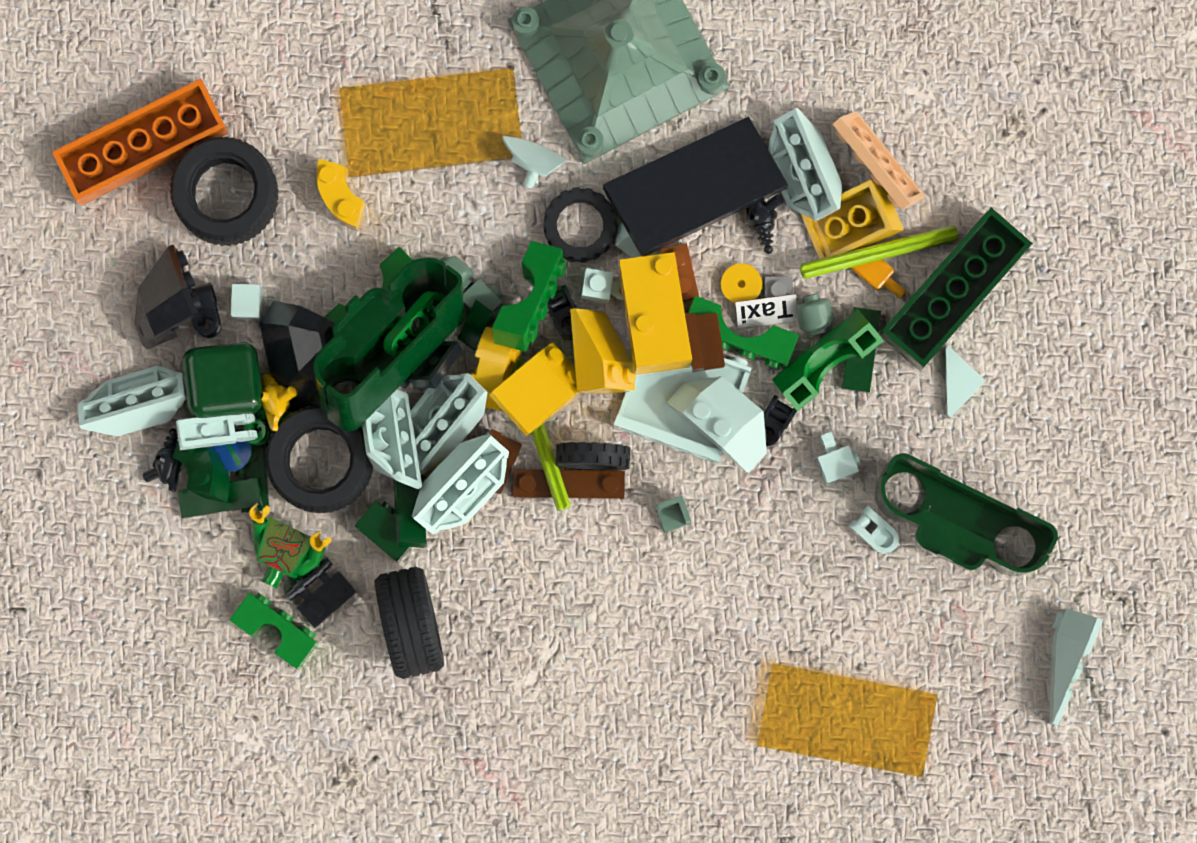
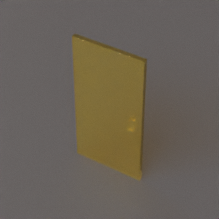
[339,68,522,178]

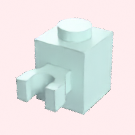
[580,268,623,304]
[816,432,861,485]

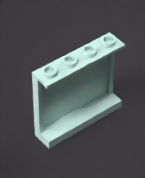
[614,357,752,464]

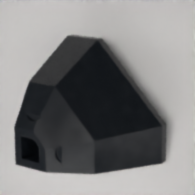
[134,245,203,350]
[259,300,335,411]

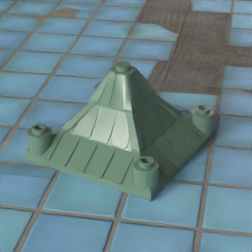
[508,0,730,165]

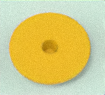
[721,263,762,304]

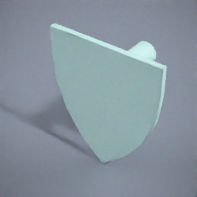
[502,136,567,188]

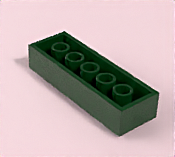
[879,207,1033,371]

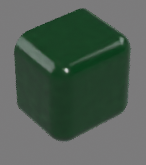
[180,342,263,419]

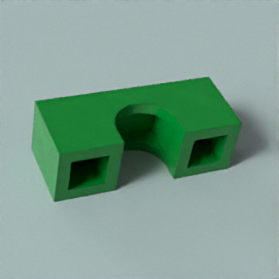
[229,592,319,670]

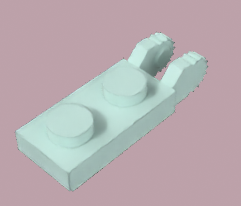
[176,413,258,450]

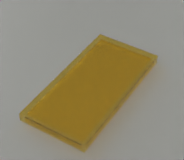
[757,663,938,777]

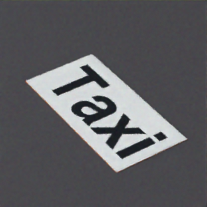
[736,294,798,329]

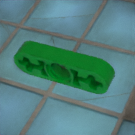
[383,291,445,357]

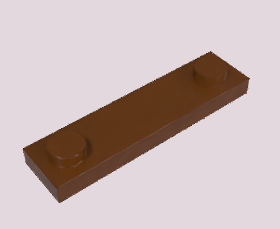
[513,469,625,499]

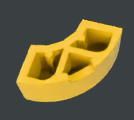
[316,159,366,232]
[471,327,521,411]

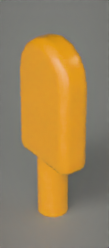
[851,248,907,298]

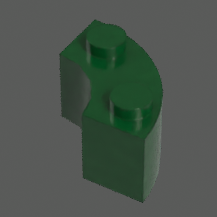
[173,442,230,503]

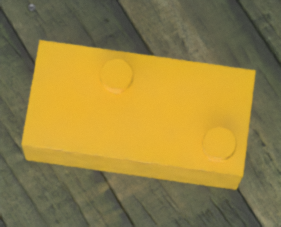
[618,252,692,375]

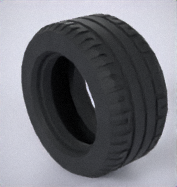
[170,137,279,246]
[265,405,373,514]
[374,566,444,679]

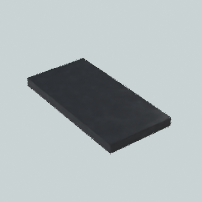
[603,116,788,257]

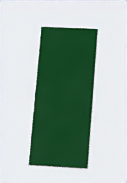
[458,299,493,351]

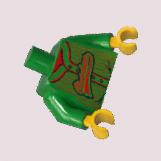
[249,503,332,588]

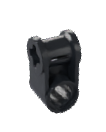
[192,282,222,339]
[547,285,576,341]
[764,395,797,450]

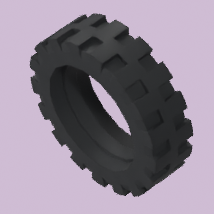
[543,187,617,263]
[555,442,631,471]

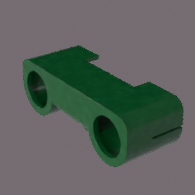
[314,258,465,431]
[875,453,1058,576]

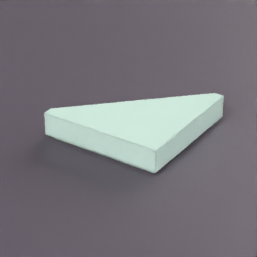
[945,346,985,419]

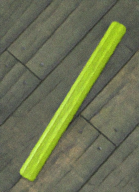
[800,225,958,279]
[512,354,571,511]

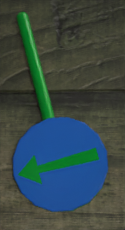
[212,411,293,471]

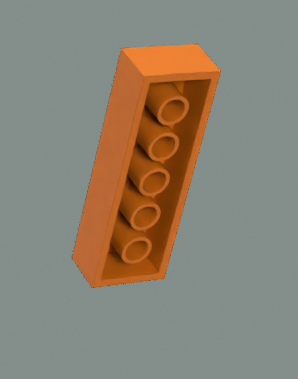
[52,78,229,206]

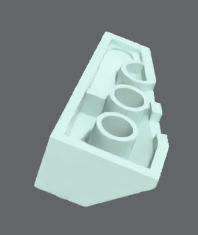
[1049,609,1102,726]

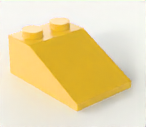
[801,179,904,259]
[570,308,636,395]
[489,342,581,436]

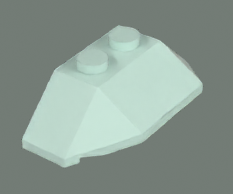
[768,108,842,221]
[78,366,186,436]
[411,373,488,476]
[666,376,767,474]
[362,389,422,489]
[412,434,509,534]

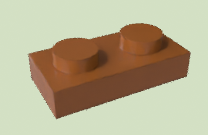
[660,243,699,302]

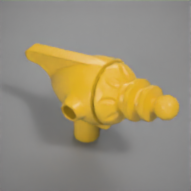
[261,373,297,432]

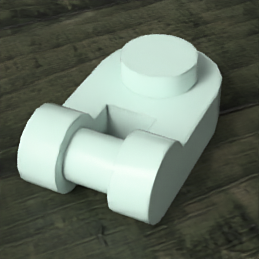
[848,506,899,554]

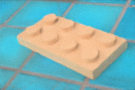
[833,111,925,210]

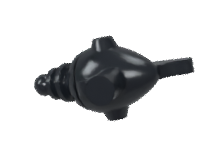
[746,194,783,254]
[143,428,182,493]

